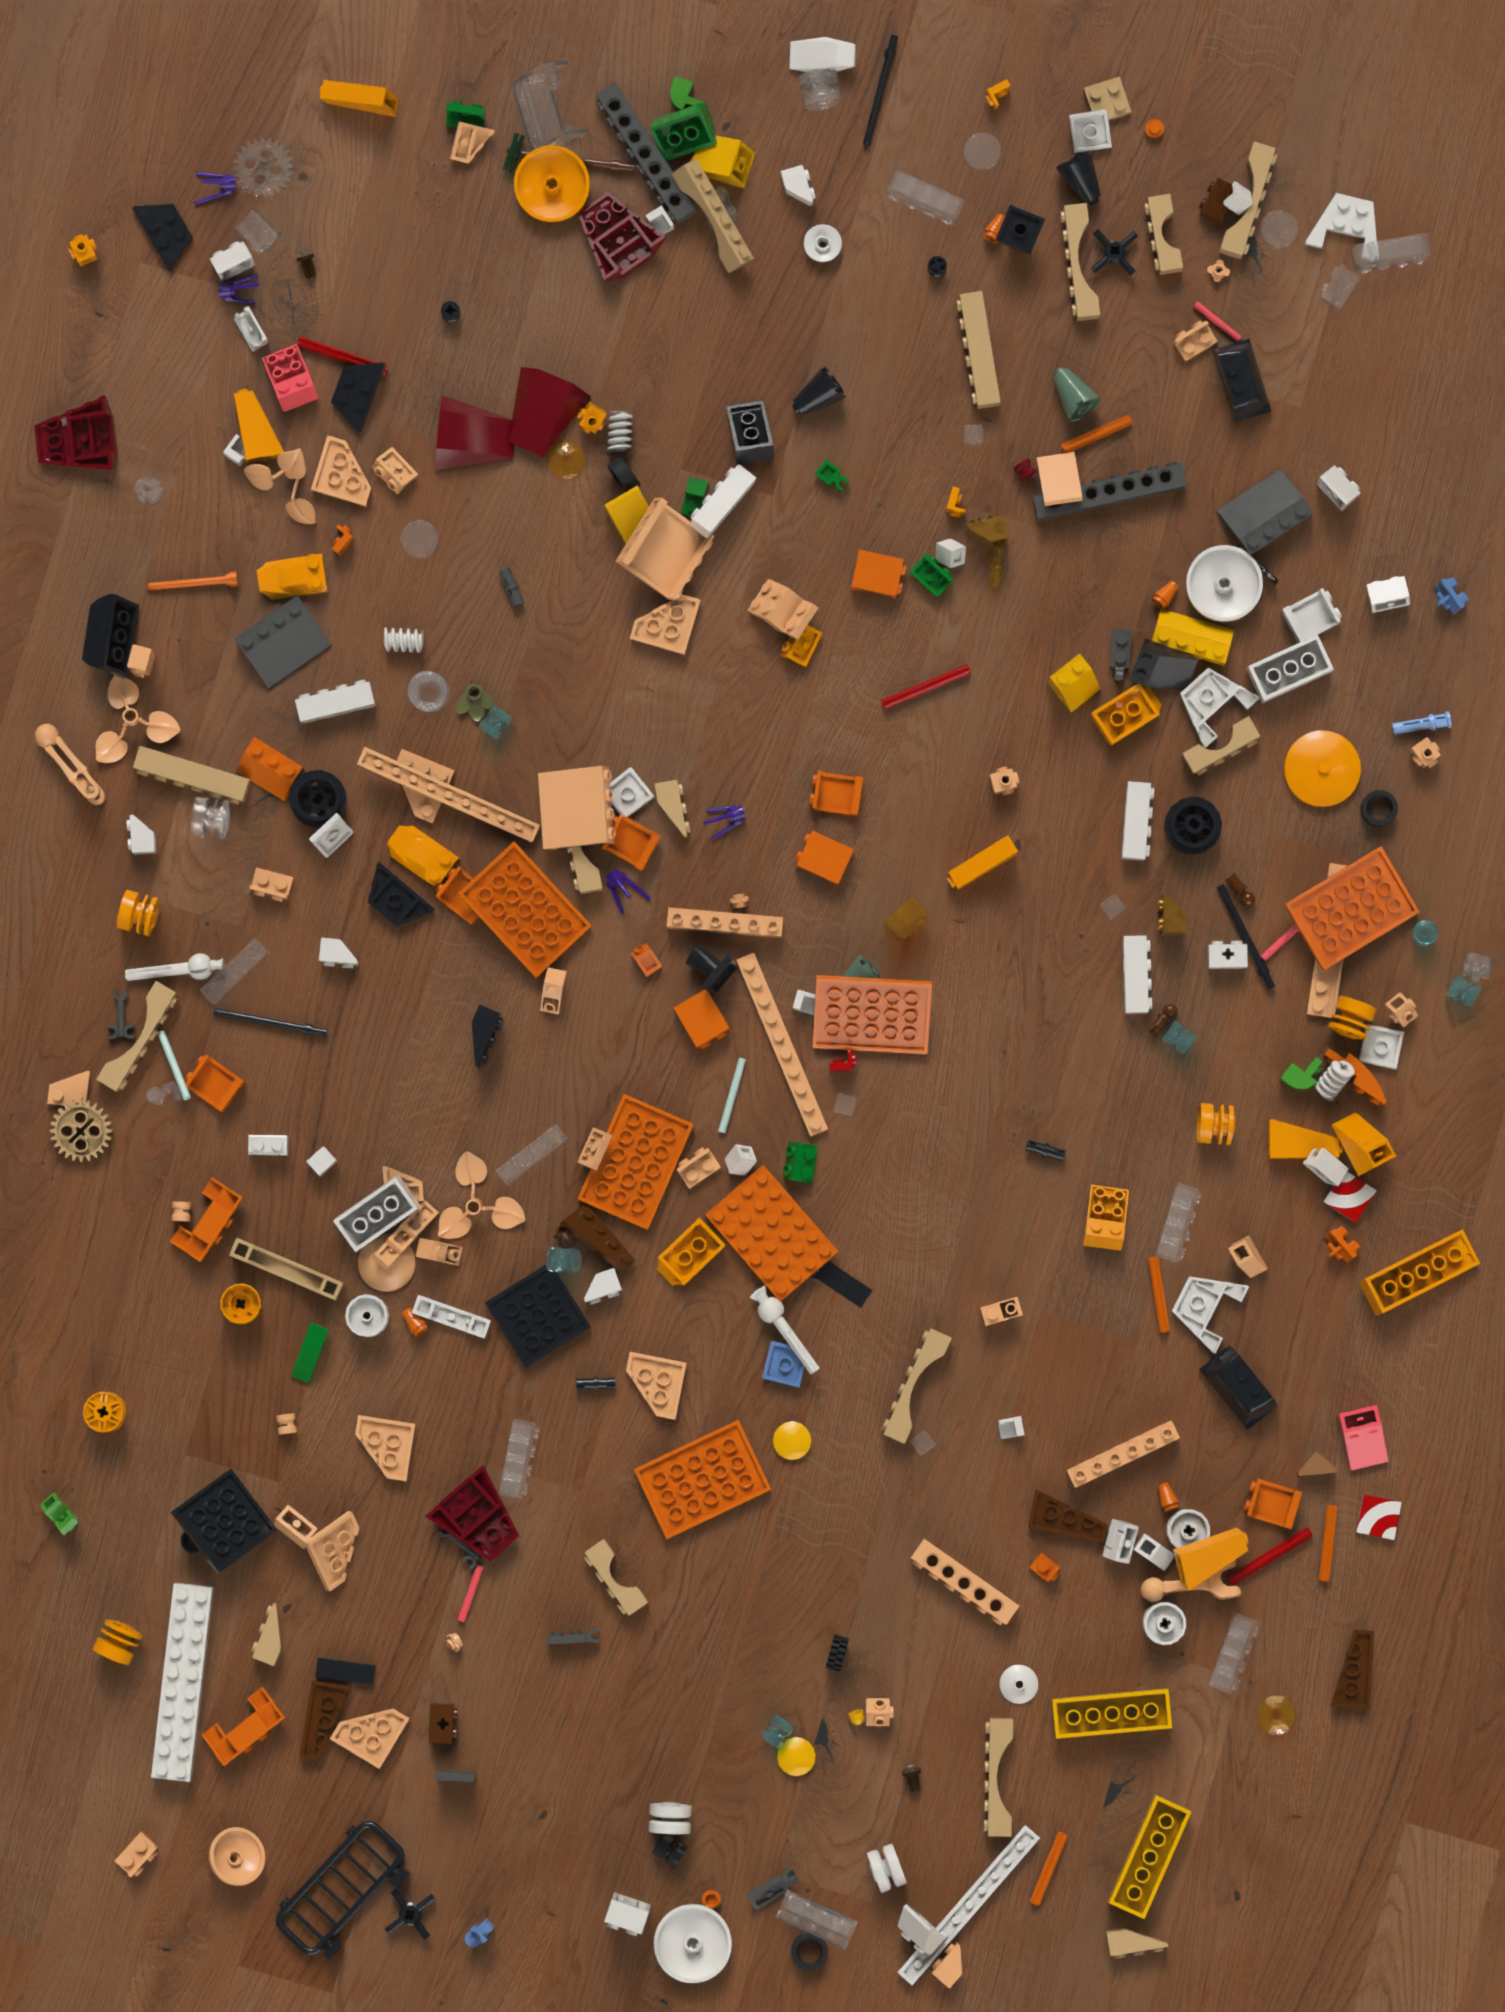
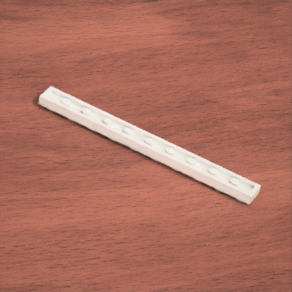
[898,1825,1040,1985]

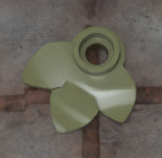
[456,684,494,722]

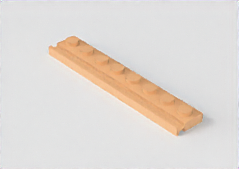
[1306,863,1346,1018]

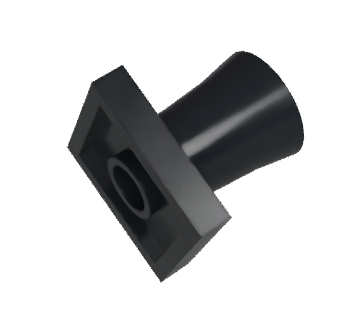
[995,205,1045,255]
[686,943,739,996]

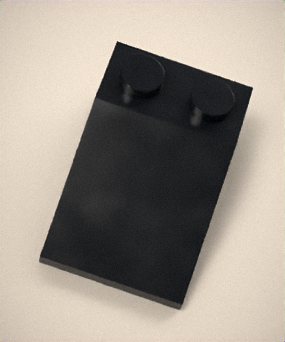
[726,400,774,465]
[1129,638,1199,690]

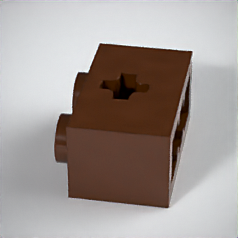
[429,1703,458,1744]

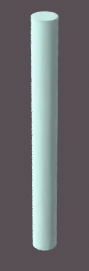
[158,1031,191,1100]
[718,1058,746,1133]

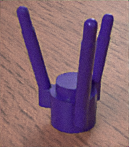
[194,172,236,205]
[219,274,260,305]
[703,805,746,840]
[606,869,651,914]

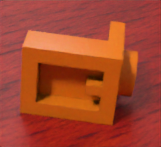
[332,524,354,556]
[631,944,662,977]
[1029,1552,1060,1582]

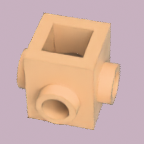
[1410,737,1440,768]
[989,767,1019,796]
[1385,992,1418,1028]
[866,1698,893,1726]

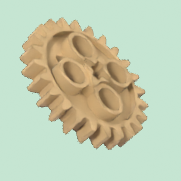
[49,1099,113,1162]

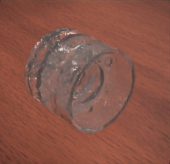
[798,68,843,111]
[408,671,450,712]
[191,797,231,840]

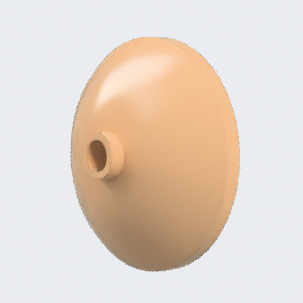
[358,1234,416,1292]
[209,1827,265,1886]

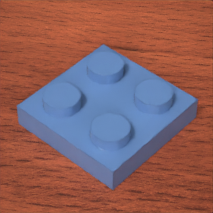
[762,1341,809,1387]

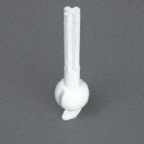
[125,953,225,981]
[750,1286,820,1375]

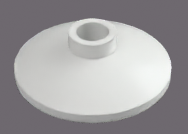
[804,224,842,262]
[1000,1665,1038,1704]

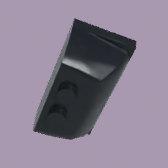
[1213,339,1272,423]
[82,594,139,679]
[1199,1345,1278,1430]

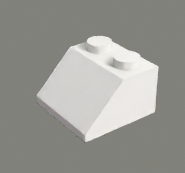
[210,241,255,282]
[1316,465,1360,511]
[898,1904,945,1955]

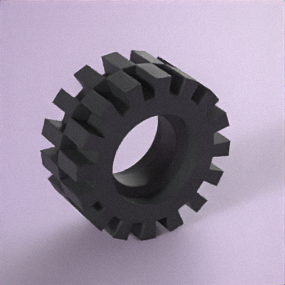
[825,1634,849,1672]

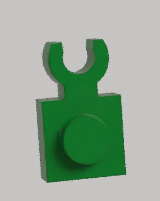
[814,459,850,492]

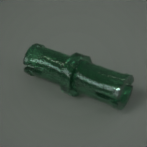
[502,133,526,173]

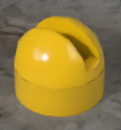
[848,1709,865,1726]

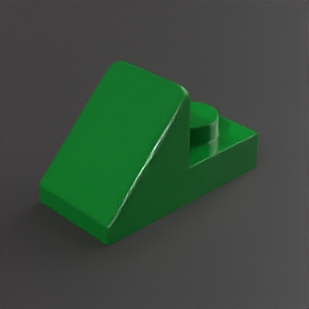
[681,477,709,517]

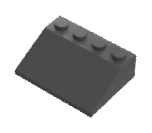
[1217,469,1314,556]
[234,596,331,688]

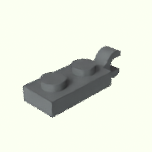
[1110,629,1132,682]
[547,1628,600,1645]
[746,1868,799,1910]

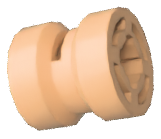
[171,1202,191,1222]
[276,1413,297,1435]

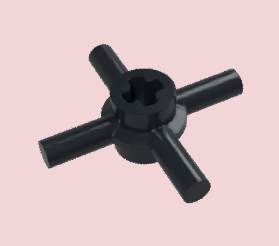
[1091,229,1138,276]
[385,1888,436,1940]

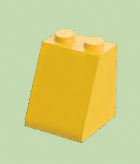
[690,136,755,188]
[604,486,649,545]
[1047,654,1101,713]

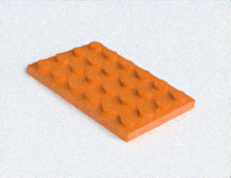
[457,841,592,978]
[1284,846,1420,971]
[813,975,932,1054]
[578,1094,694,1230]
[705,1165,838,1302]
[634,1420,771,1539]

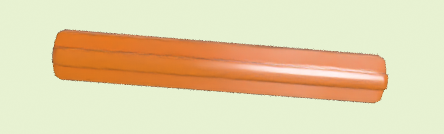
[1061,415,1133,453]
[1148,1257,1170,1333]
[1319,1505,1337,1582]
[1030,1832,1068,1906]

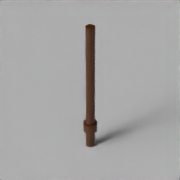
[521,150,635,172]

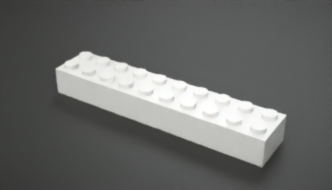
[151,1583,214,1782]

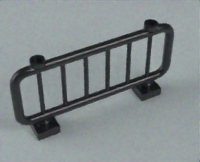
[276,1820,410,1960]

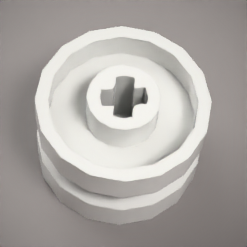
[345,1294,390,1337]
[1166,1509,1210,1548]
[1142,1601,1186,1645]
[648,1802,692,1834]
[867,1843,907,1893]

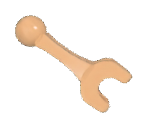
[35,724,106,806]
[1141,1560,1242,1602]

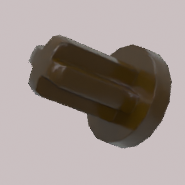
[296,251,316,278]
[902,1765,922,1793]

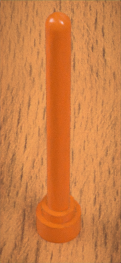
[147,571,239,590]

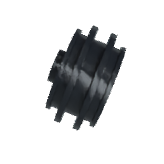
[289,770,347,828]
[1164,796,1222,855]

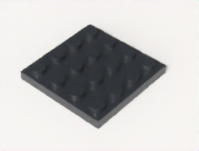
[485,1262,591,1368]
[171,1469,277,1575]

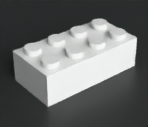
[1246,635,1334,704]
[333,1174,421,1252]
[604,1892,651,1936]

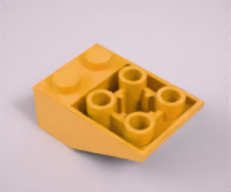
[1332,1112,1396,1176]
[1083,1185,1129,1251]

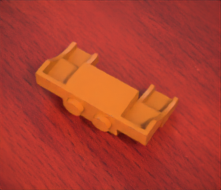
[169,1177,243,1262]
[201,1686,286,1766]

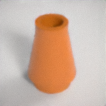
[983,214,1005,243]
[1152,581,1179,609]
[402,1307,428,1337]
[1157,1482,1179,1513]

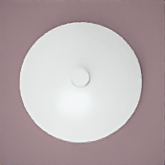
[1186,545,1263,622]
[654,1904,732,1983]

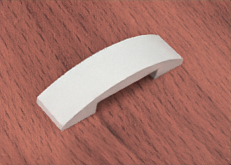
[412,1295,491,1339]

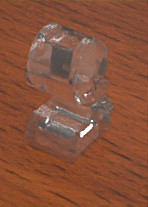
[146,1081,184,1105]

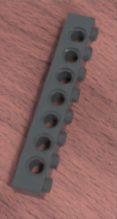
[595,82,696,225]
[1032,462,1187,522]

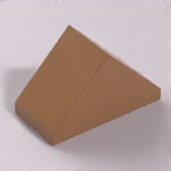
[1297,1451,1337,1476]

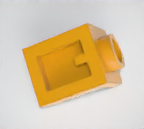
[985,79,1011,110]
[946,486,966,518]

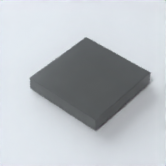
[435,1770,476,1782]

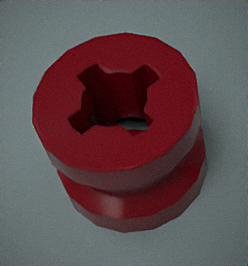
[1013,458,1037,481]

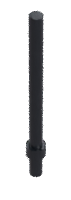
[863,35,898,146]
[1217,884,1275,990]
[213,1008,328,1037]

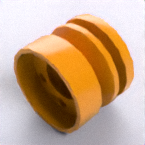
[117,890,159,936]
[1328,996,1377,1040]
[1197,1103,1236,1145]
[220,1283,261,1324]
[83,1392,127,1432]
[92,1619,143,1666]

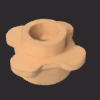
[1207,260,1230,282]
[730,894,749,908]
[446,1633,463,1652]

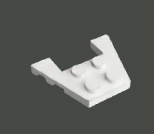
[1305,193,1378,262]
[1180,668,1260,748]
[1172,1276,1249,1354]

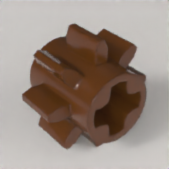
[553,1225,577,1248]

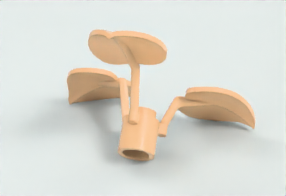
[244,448,317,524]
[96,675,180,763]
[438,1151,525,1239]

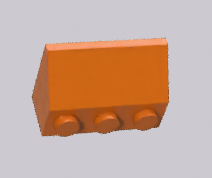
[236,737,305,802]

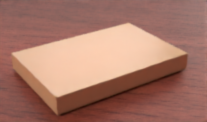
[1037,452,1083,506]

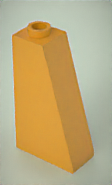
[319,80,399,117]
[234,389,283,464]
[946,835,1018,890]
[1268,1119,1343,1159]
[1173,1528,1249,1591]

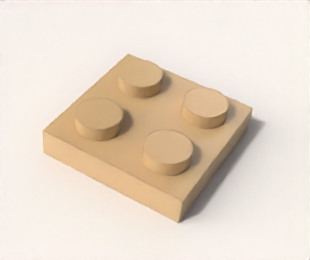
[1083,76,1131,121]

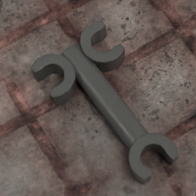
[107,990,135,1040]
[439,1531,481,1569]

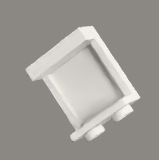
[1281,588,1342,643]

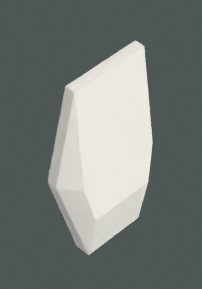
[790,37,856,75]

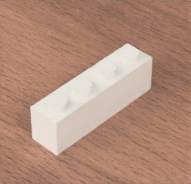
[690,464,756,539]
[295,680,376,724]
[1121,781,1154,861]
[1122,936,1152,1014]

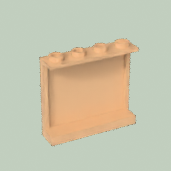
[615,498,715,600]
[538,766,616,851]

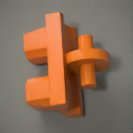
[1324,1226,1360,1263]

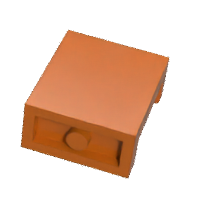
[851,550,907,599]
[809,770,863,817]
[602,814,662,871]
[794,830,854,886]
[435,866,479,925]
[673,989,730,1049]
[184,1054,245,1113]
[1243,1478,1302,1529]

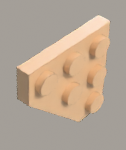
[311,435,371,507]
[630,594,701,655]
[397,749,455,824]
[626,1352,687,1420]
[355,1415,416,1481]
[304,1511,360,1592]
[330,1708,410,1769]

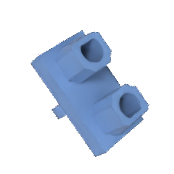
[1434,577,1469,615]
[465,1918,494,1947]

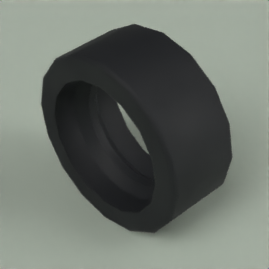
[607,457,641,492]
[1360,790,1398,827]
[791,1932,828,1971]

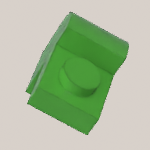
[670,76,706,111]
[1279,1057,1322,1090]
[40,1492,78,1535]

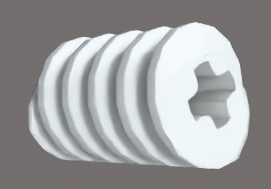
[607,411,633,452]
[384,627,424,653]
[1315,1061,1354,1101]

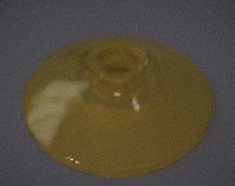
[547,441,585,479]
[1257,1695,1296,1735]

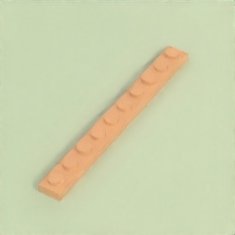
[357,747,540,843]
[736,953,828,1137]

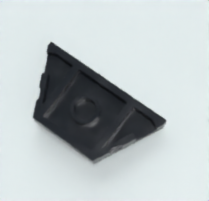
[132,204,193,271]
[331,362,386,432]
[368,862,435,927]

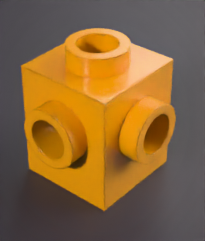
[68,234,98,267]
[577,402,607,434]

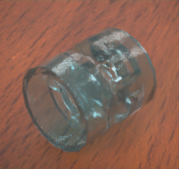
[478,705,513,741]
[1410,920,1438,947]
[1446,974,1482,1009]
[1161,1020,1197,1055]
[546,1247,582,1273]
[760,1713,796,1750]

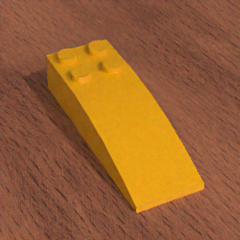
[1359,1229,1480,1316]

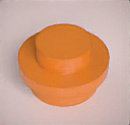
[1145,119,1164,138]
[702,1890,721,1909]

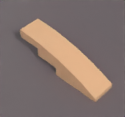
[372,1200,439,1270]

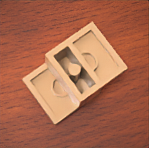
[747,579,818,640]

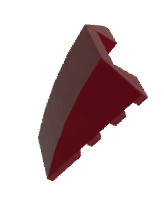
[577,192,667,282]
[508,367,591,457]
[34,395,118,470]
[436,396,514,471]
[425,1465,519,1562]

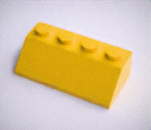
[1152,609,1234,666]

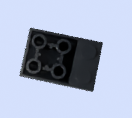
[472,1004,504,1069]

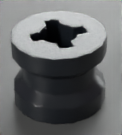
[928,256,947,278]
[441,301,461,323]

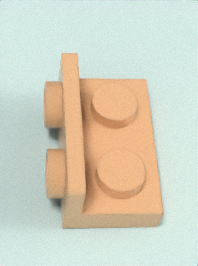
[1173,320,1218,362]
[372,447,418,494]
[249,867,294,902]
[578,1127,612,1171]
[676,1147,721,1189]
[115,1831,158,1878]

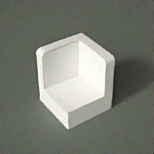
[1223,181,1253,215]
[645,205,674,235]
[223,434,245,466]
[935,539,966,568]
[792,990,815,1015]
[725,1144,757,1176]
[306,1147,337,1176]
[997,1416,1025,1439]

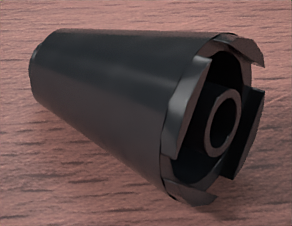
[1056,150,1101,206]
[792,366,846,416]

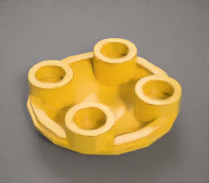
[773,1421,811,1460]
[777,1737,816,1776]

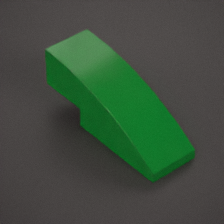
[291,1322,330,1383]

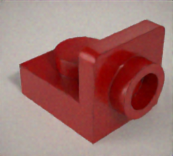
[829,1050,856,1073]

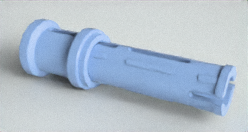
[1392,711,1452,735]

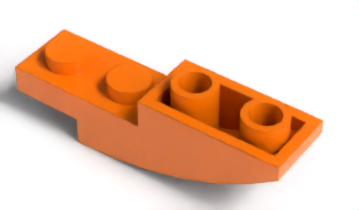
[1323,1048,1387,1106]

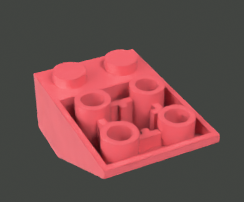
[262,344,319,412]
[1337,1405,1389,1470]

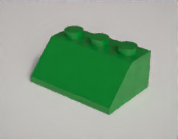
[650,102,717,161]

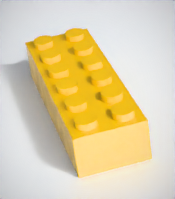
[1051,1688,1172,1739]
[1108,1794,1192,1919]

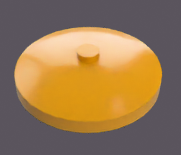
[514,145,590,222]
[1284,731,1361,807]

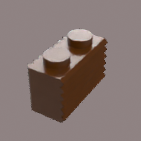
[1199,178,1233,224]

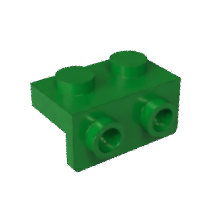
[445,101,486,128]
[909,554,953,598]
[783,1142,818,1184]

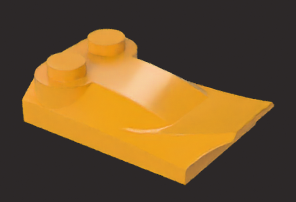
[257,554,328,600]
[1091,683,1162,746]
[387,825,460,889]
[657,1217,726,1286]

